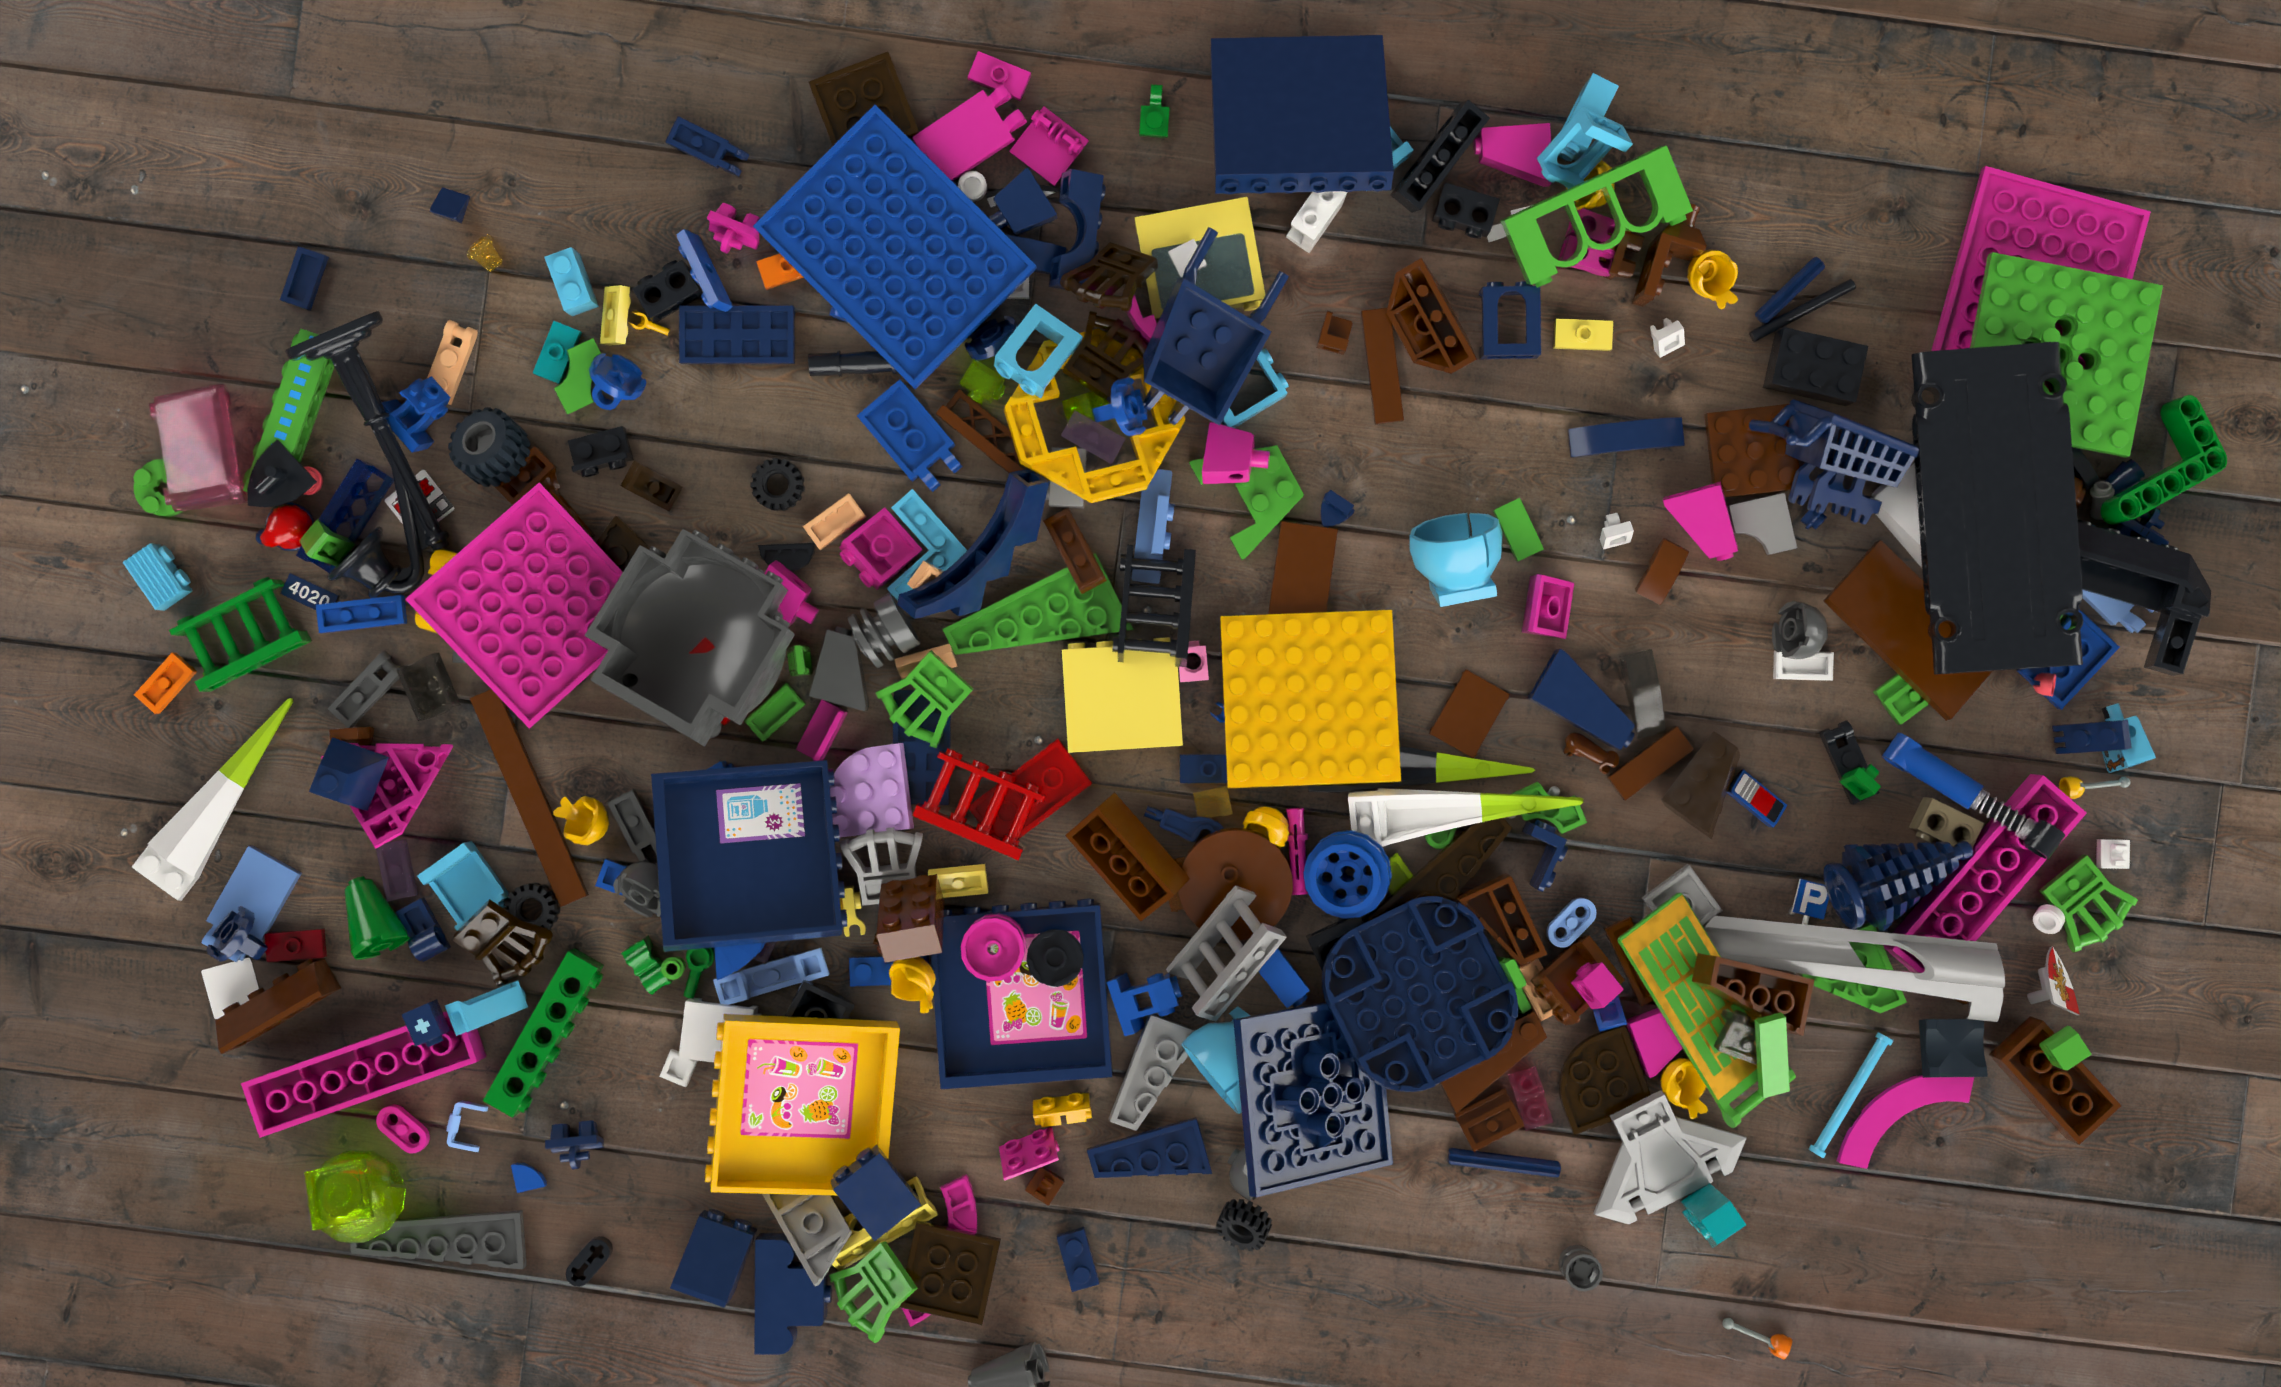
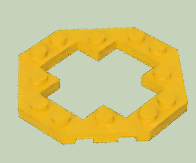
[1004,328,1186,503]

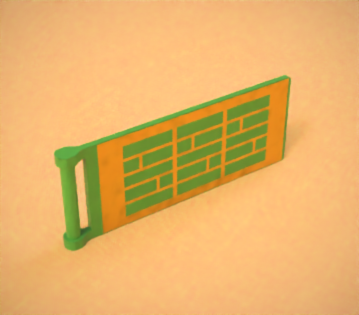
[1617,893,1796,1128]

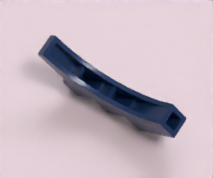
[897,468,1049,619]

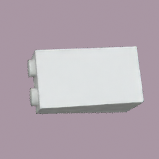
[1871,463,1922,568]

